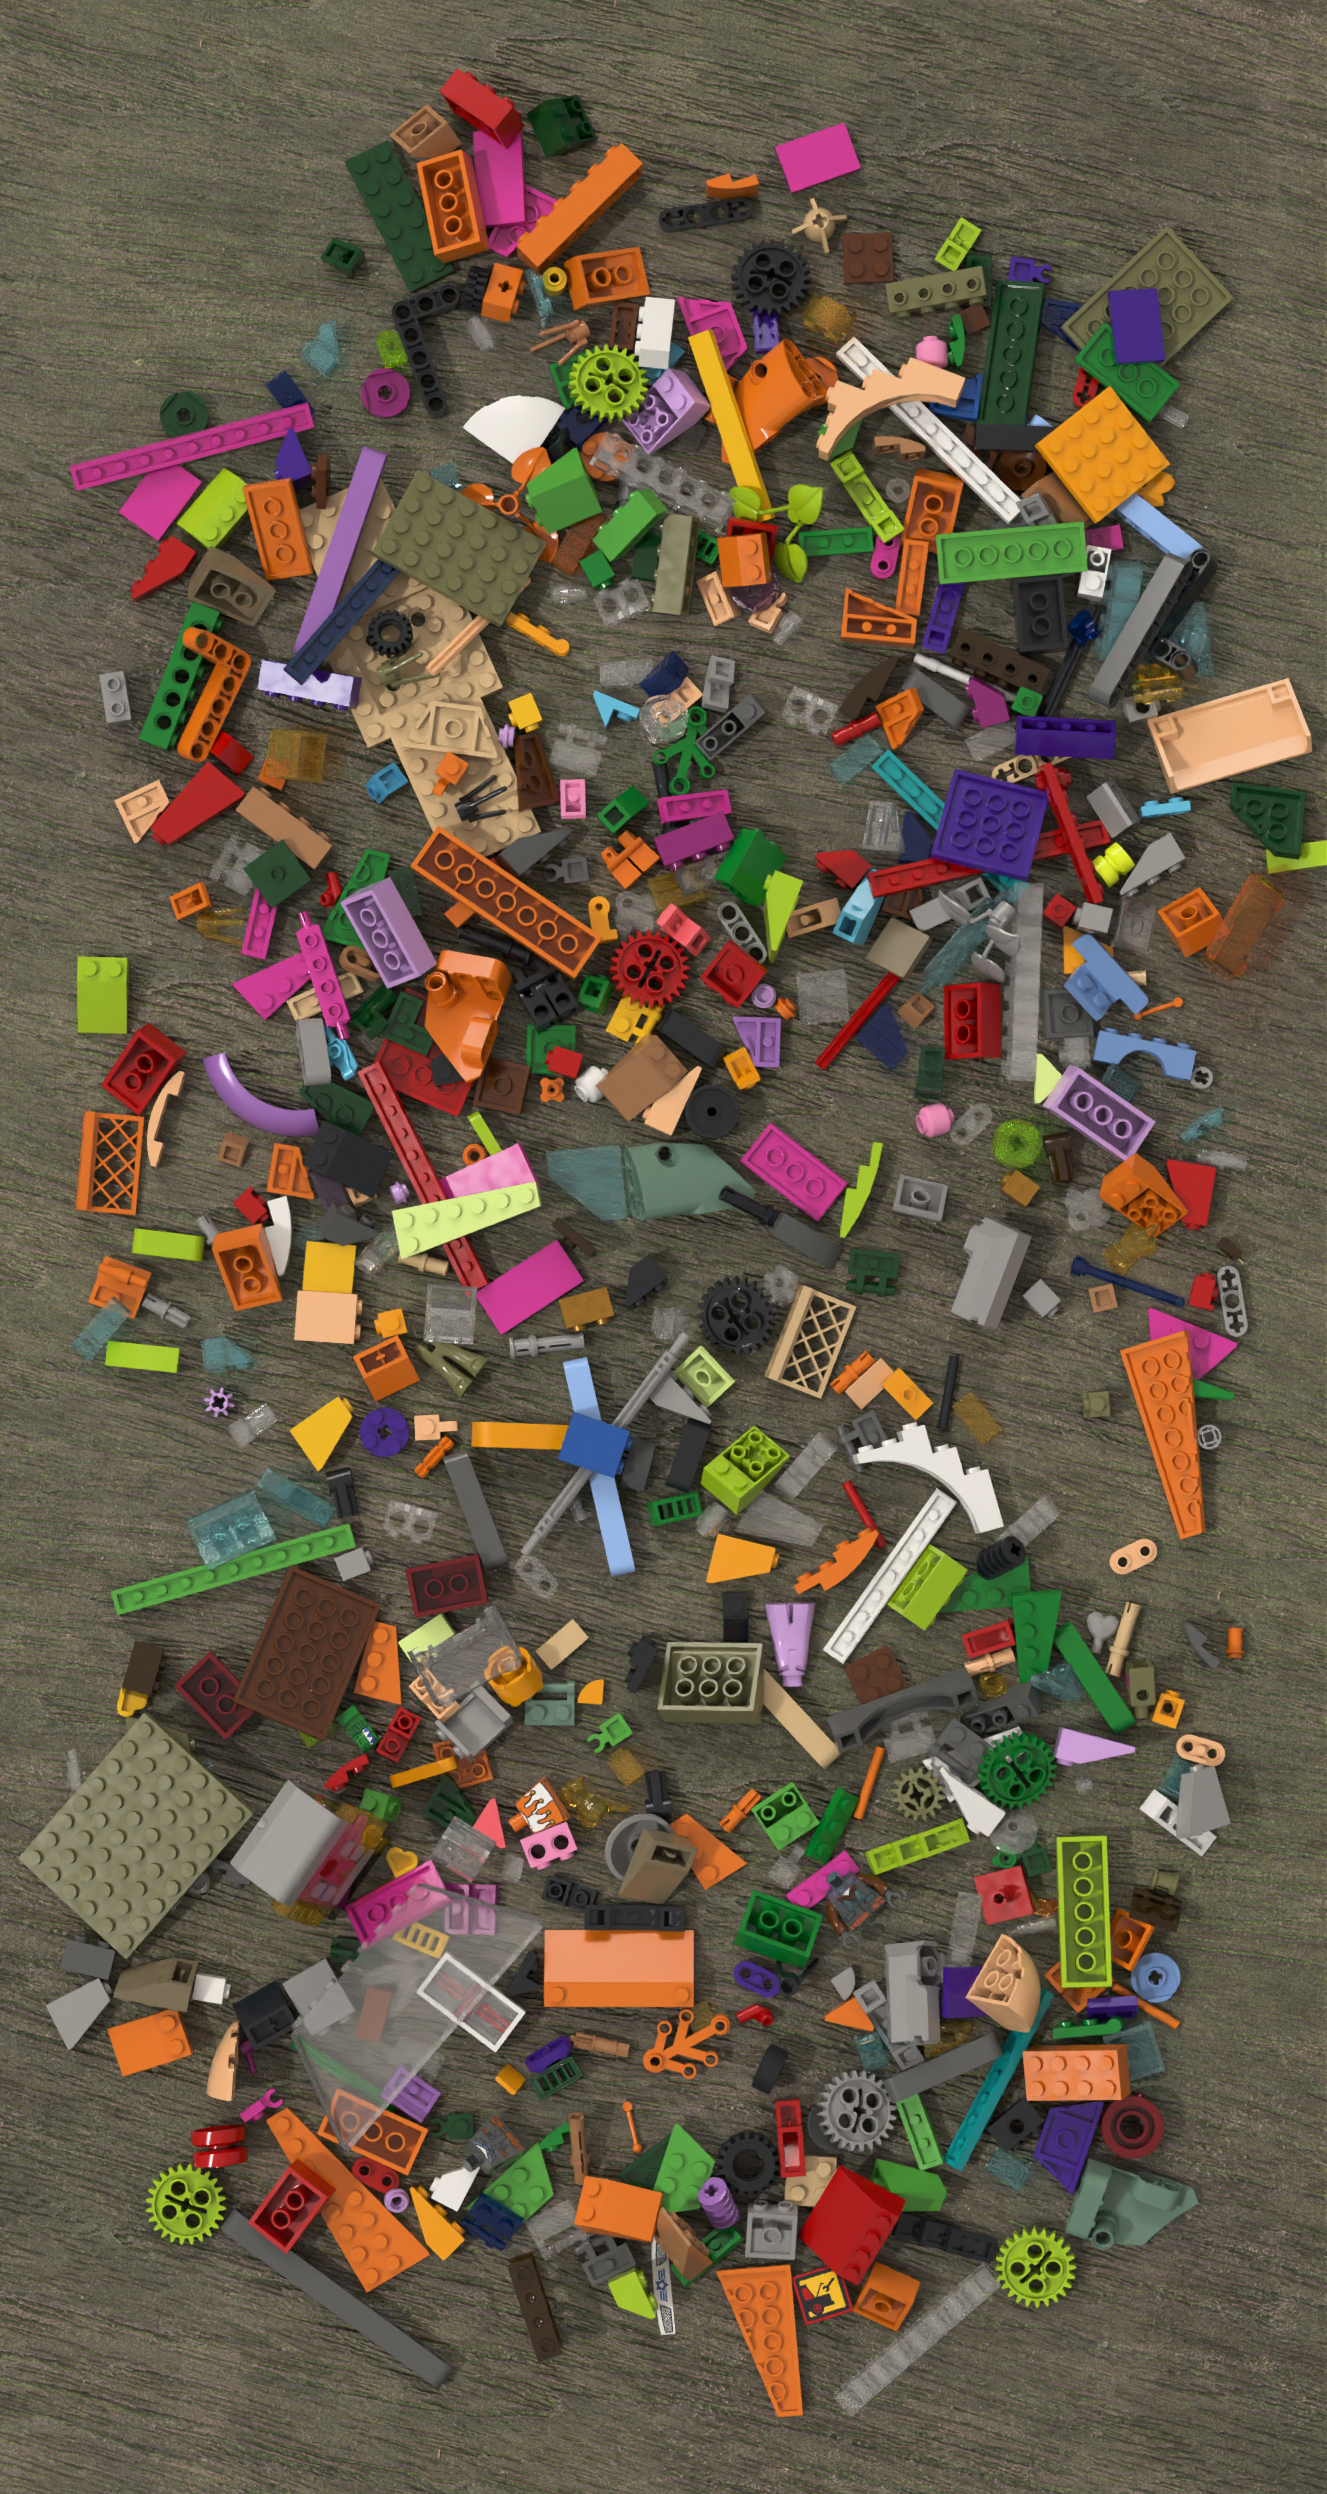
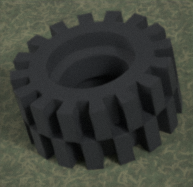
[462,265,491,313]
[368,610,413,658]

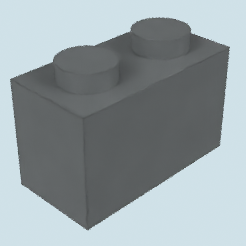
[60,1934,117,1980]

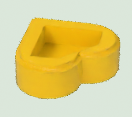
[117,1687,148,1717]
[386,1847,418,1878]

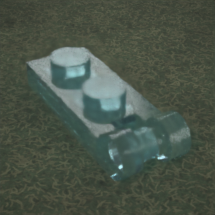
[70,1296,132,1362]

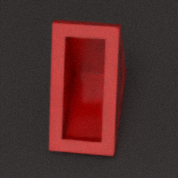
[210,729,254,776]

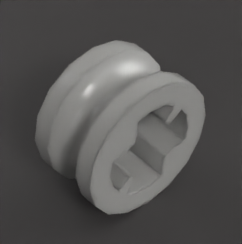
[1190,1067,1213,1089]

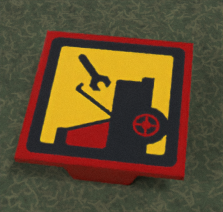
[791,2266,854,2326]

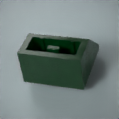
[527,95,597,158]

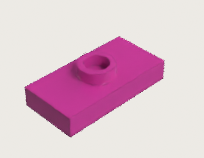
[1085,525,1124,552]

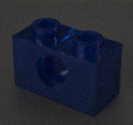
[557,391,608,450]

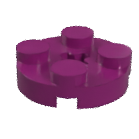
[361,368,410,419]

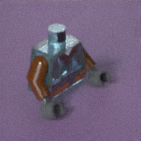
[826,1871,903,1950]

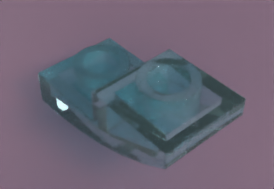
[1178,1107,1225,1144]

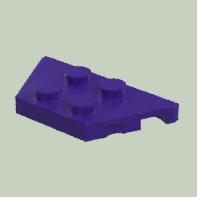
[1033,2101,1104,2194]

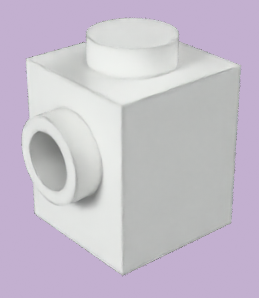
[192,1973,231,2004]

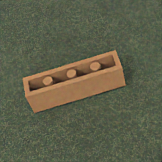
[236,786,333,872]

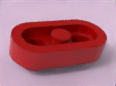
[352,2156,400,2193]

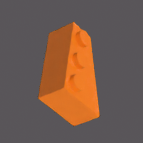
[840,588,917,648]

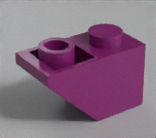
[965,676,1011,728]

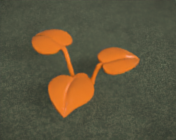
[460,447,559,563]

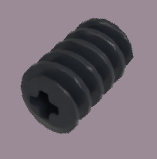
[975,1536,1026,1580]

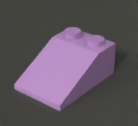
[1053,1727,1136,1767]

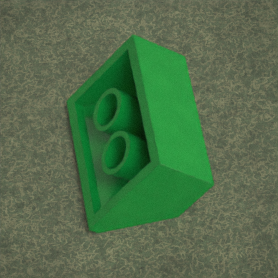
[733,1890,823,1969]

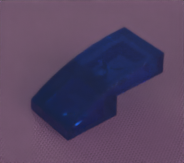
[265,370,316,415]

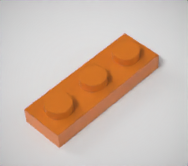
[895,539,929,616]

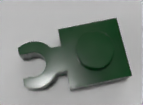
[1019,1831,1052,1879]
[431,2113,474,2140]

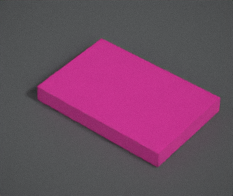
[775,122,861,194]
[119,464,202,542]

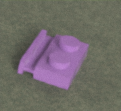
[379,2065,441,2124]

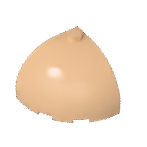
[965,1934,1041,2033]

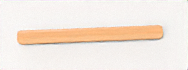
[426,577,531,676]

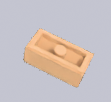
[696,571,742,626]
[845,1358,893,1410]

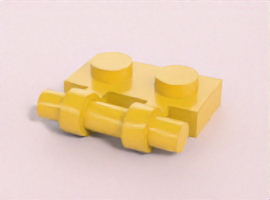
[605,996,665,1046]

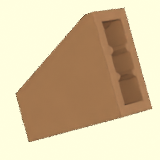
[1022,472,1092,530]

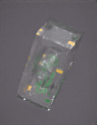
[353,1222,399,1279]

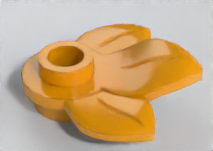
[1135,471,1175,507]

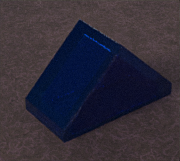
[638,651,689,702]

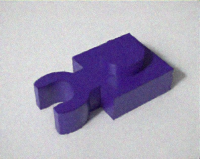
[1008,257,1052,285]

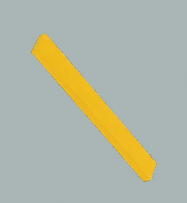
[688,329,775,523]

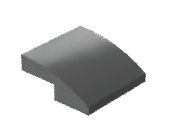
[1181,1621,1220,1669]

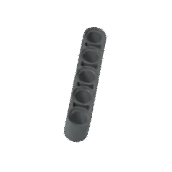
[443,1449,509,1571]
[882,2031,1004,2104]

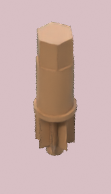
[569,2032,630,2057]

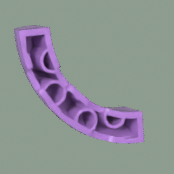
[203,1053,320,1137]

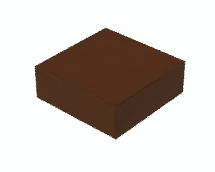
[958,304,990,335]

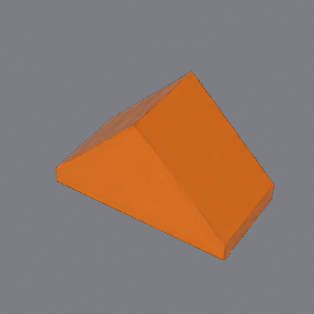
[169,882,214,920]
[824,1996,874,2032]

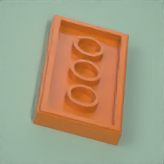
[243,478,315,581]

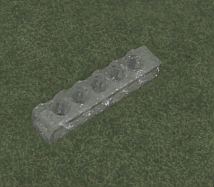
[589,431,736,533]

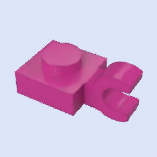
[239,2088,284,2122]

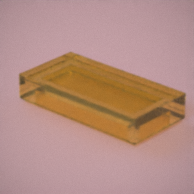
[951,1391,1002,1445]

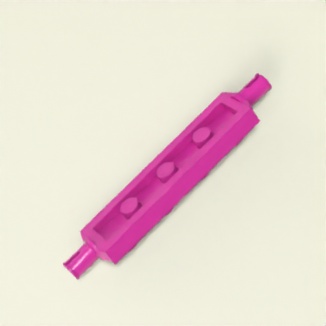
[296,911,352,1041]

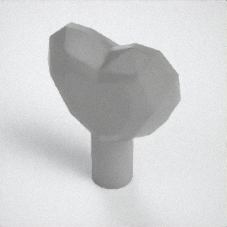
[1087,1612,1119,1654]

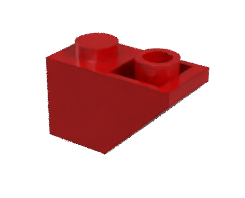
[814,850,872,891]

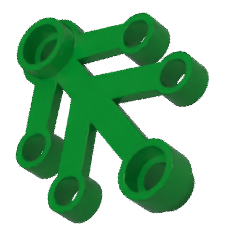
[652,706,715,796]

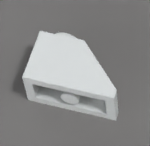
[429,2166,480,2211]

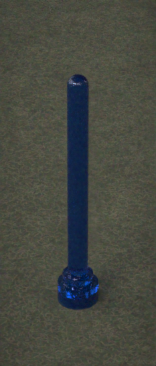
[1070,1255,1185,1307]

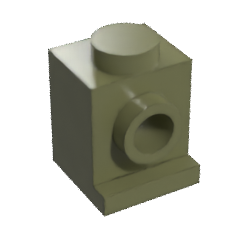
[1082,1391,1110,1418]

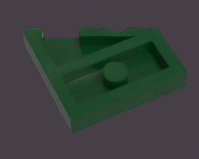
[422,1772,478,1838]

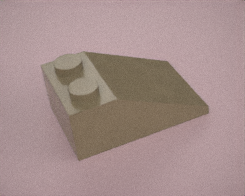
[187,546,276,627]

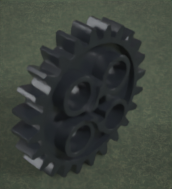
[731,239,811,319]
[697,1275,778,1356]

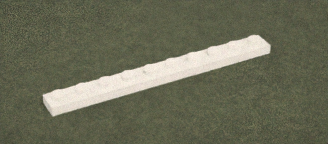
[836,337,1021,525]

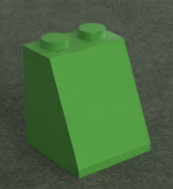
[525,447,602,534]

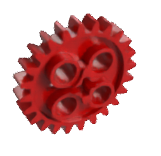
[609,930,690,1010]

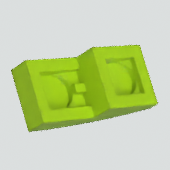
[934,217,982,271]

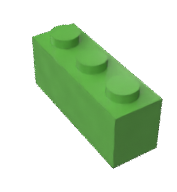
[592,488,668,562]

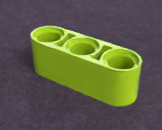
[131,1229,206,1262]

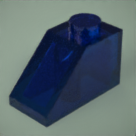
[898,811,933,864]

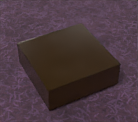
[1216,1238,1243,1260]

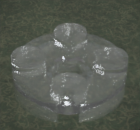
[638,695,688,743]

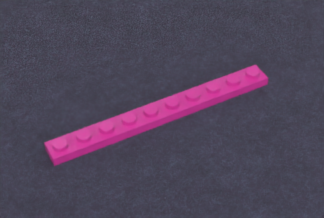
[70,402,314,491]

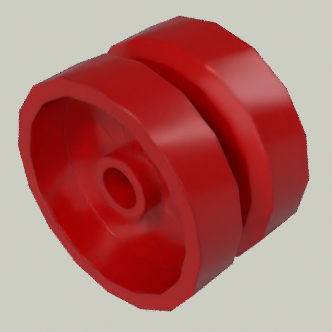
[190,2124,248,2168]

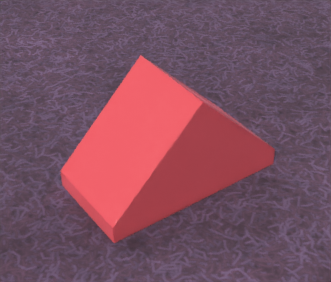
[472,1797,506,1848]

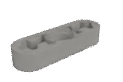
[1216,1266,1248,1337]

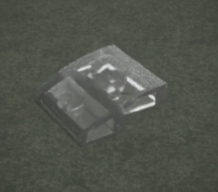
[429,1816,497,1883]

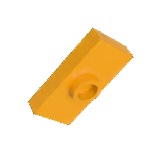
[881,1367,933,1420]

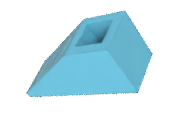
[832,868,885,946]

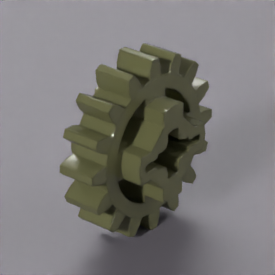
[891,1766,946,1821]

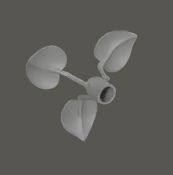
[938,889,1021,983]

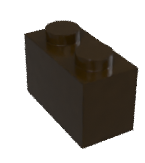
[122,1641,168,1700]

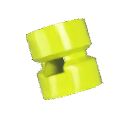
[1092,842,1135,889]

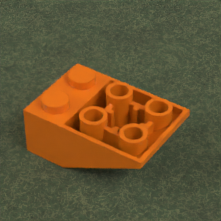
[1099,1153,1188,1238]

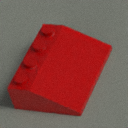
[798,2165,906,2286]

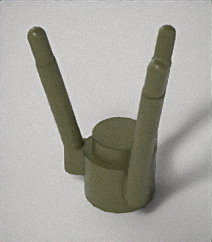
[376,643,440,688]

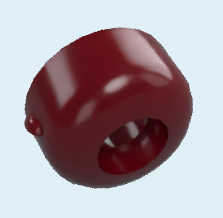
[1100,2092,1164,2159]

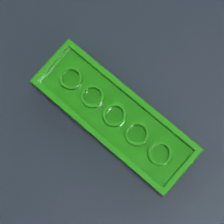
[936,522,1088,585]

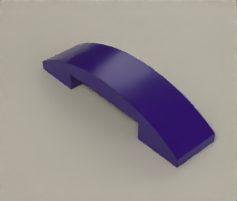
[921,583,965,655]

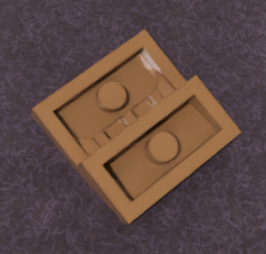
[872,436,926,462]

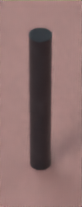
[938,1355,959,1430]

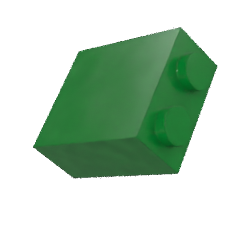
[714,828,787,907]

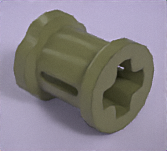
[1149,1868,1179,1896]

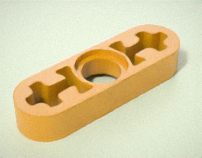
[389,1756,458,1788]

